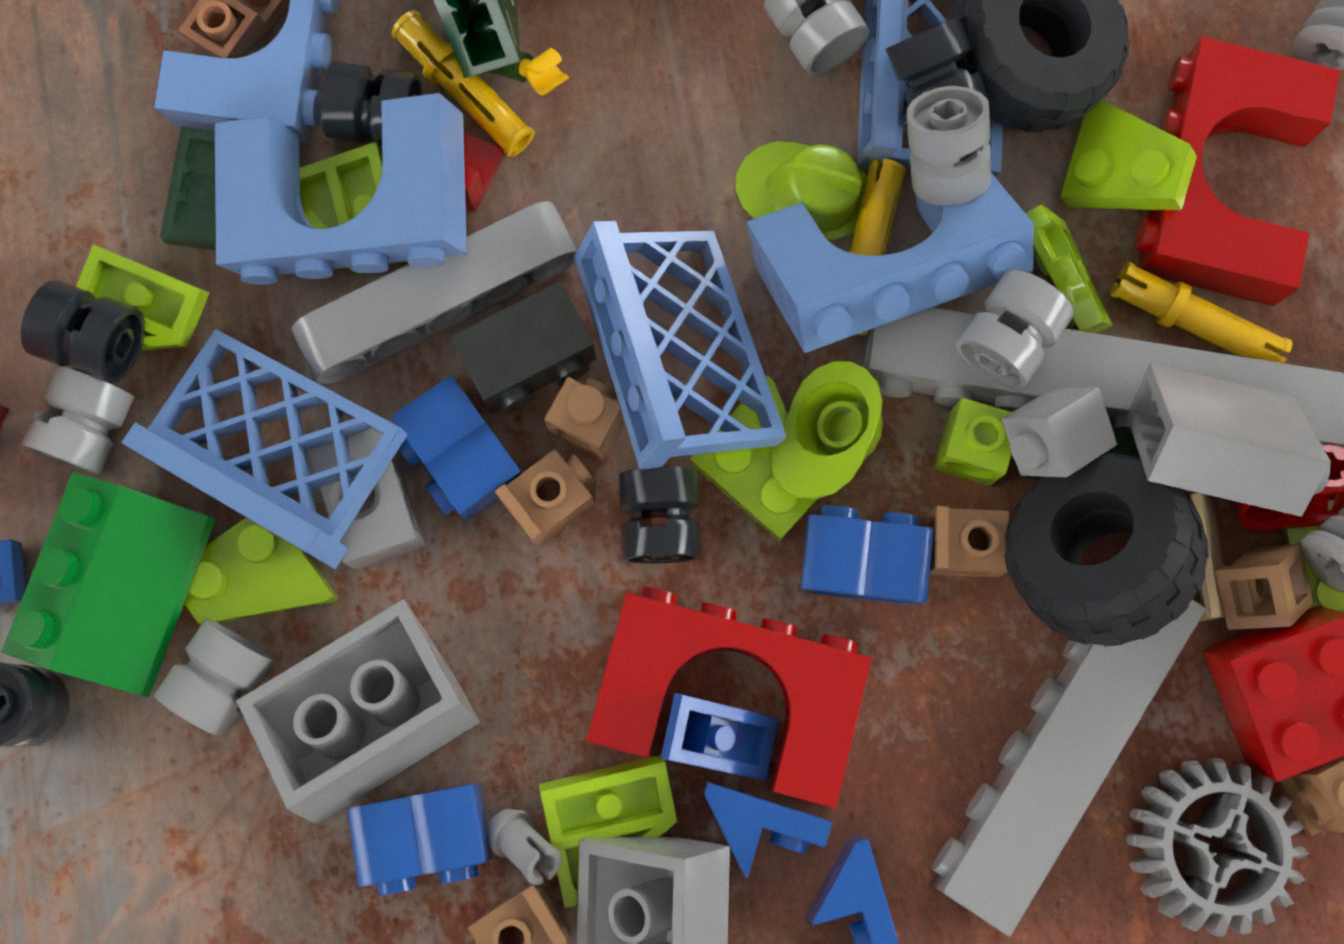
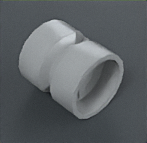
[764,0,870,76]
[907,86,991,206]
[955,270,1074,389]
[21,365,134,475]
[154,618,275,737]

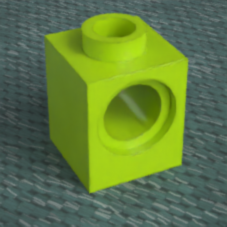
[932,398,1012,486]

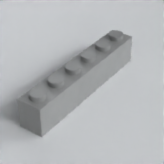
[931,600,1207,937]

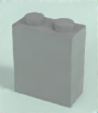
[1127,363,1331,517]

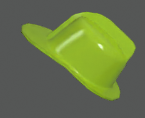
[735,141,867,241]
[771,361,883,499]

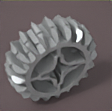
[1125,758,1310,937]

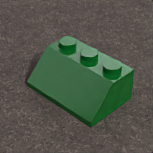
[1,472,216,697]

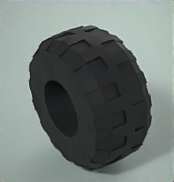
[949,0,1130,133]
[1004,453,1209,647]

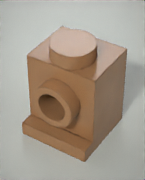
[544,377,624,462]
[494,449,596,548]
[926,506,1009,578]
[1214,543,1314,630]
[1276,756,1344,836]
[466,884,572,944]

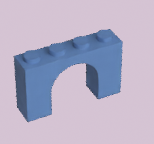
[154,0,340,144]
[215,93,467,285]
[746,173,1033,353]

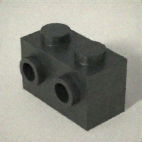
[450,281,597,414]

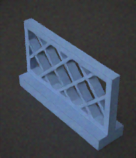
[856,0,1003,178]
[574,221,786,469]
[121,329,408,569]

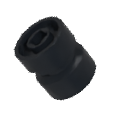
[885,16,989,107]
[321,61,422,146]
[21,280,145,384]
[619,466,701,564]
[0,662,69,747]

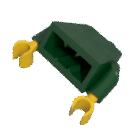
[433,0,569,95]

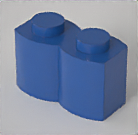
[391,375,522,521]
[799,505,934,606]
[347,783,493,896]

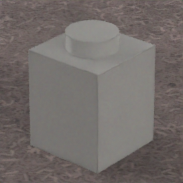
[1001,387,1117,478]

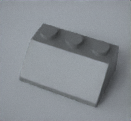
[236,599,480,824]
[577,837,730,944]

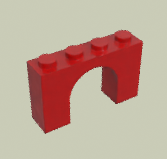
[1134,36,1341,306]
[586,586,872,809]

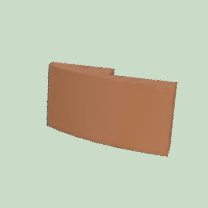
[178,0,290,58]

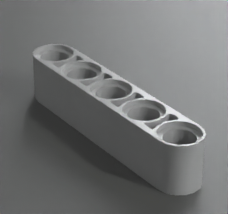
[291,201,578,385]

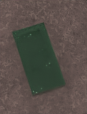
[160,127,216,250]

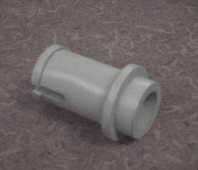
[487,809,562,885]

